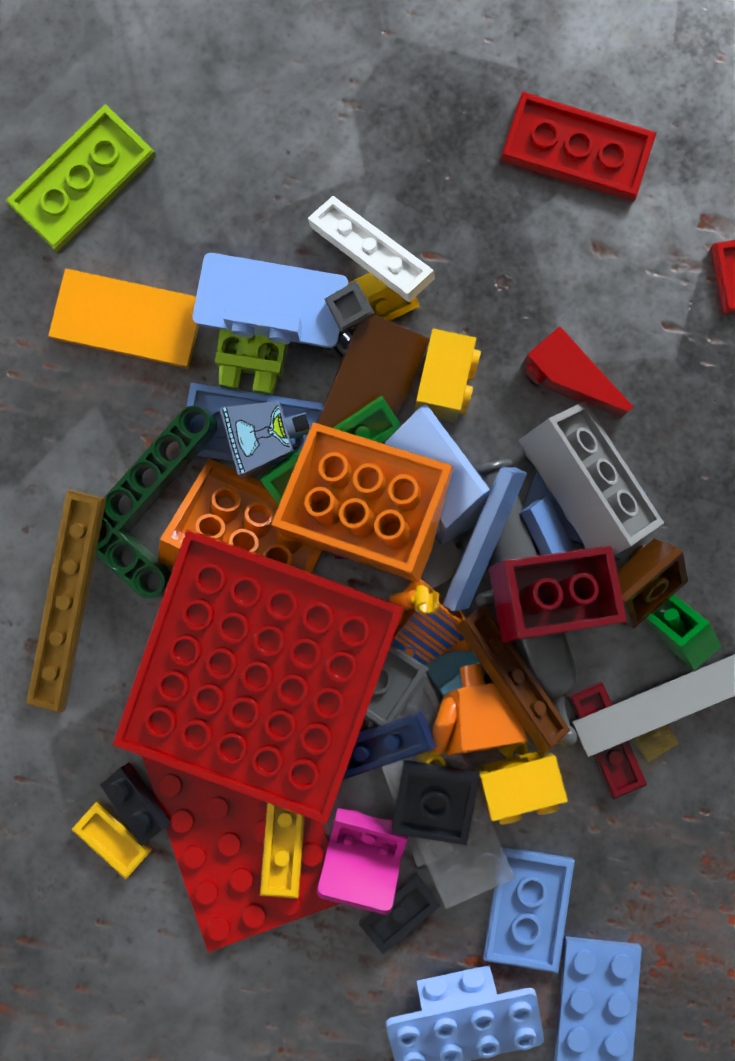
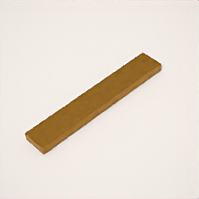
[26,490,106,713]

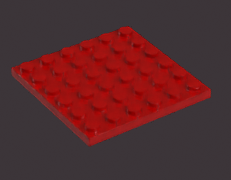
[112,529,404,824]

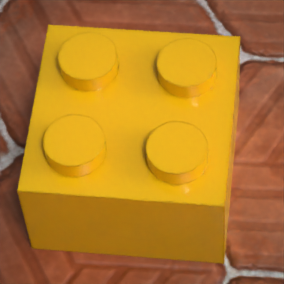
[414,328,481,424]
[474,750,568,824]

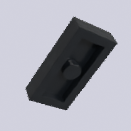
[100,762,171,846]
[359,873,441,954]

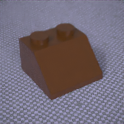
[616,538,688,629]

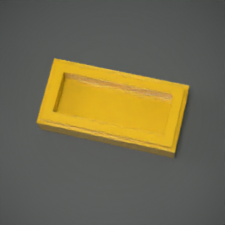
[71,800,153,879]

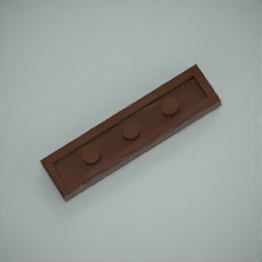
[456,604,571,754]

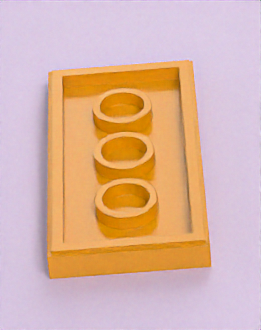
[48,268,199,369]

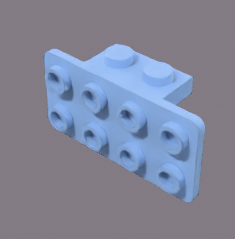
[193,253,348,348]
[386,965,544,1061]

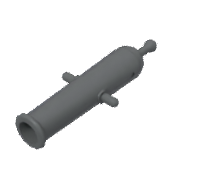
[474,459,577,748]

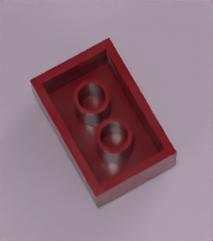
[489,545,627,643]

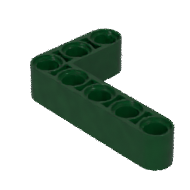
[96,405,218,599]

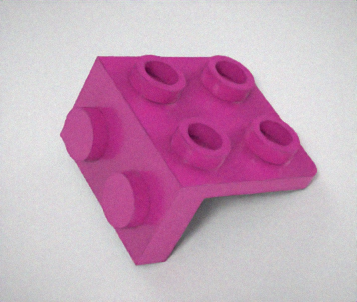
[317,808,409,915]

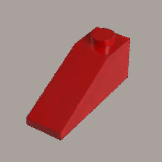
[523,326,633,418]

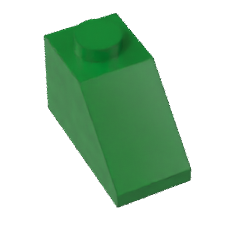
[644,594,722,670]

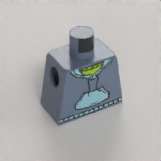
[220,401,310,480]

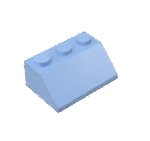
[385,404,490,544]

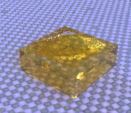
[632,724,679,762]

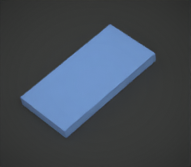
[178,383,324,469]

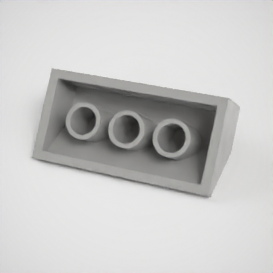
[518,401,664,556]

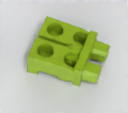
[215,329,289,395]

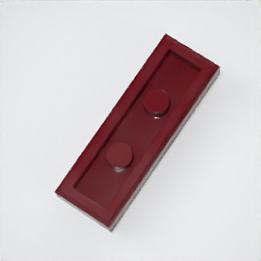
[567,682,647,799]

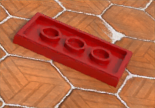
[500,91,657,202]

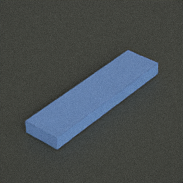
[443,467,527,611]

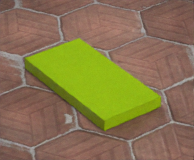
[5,104,157,253]

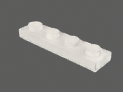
[308,196,435,303]

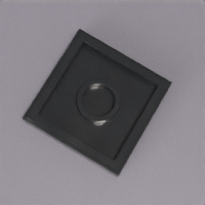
[391,759,480,846]

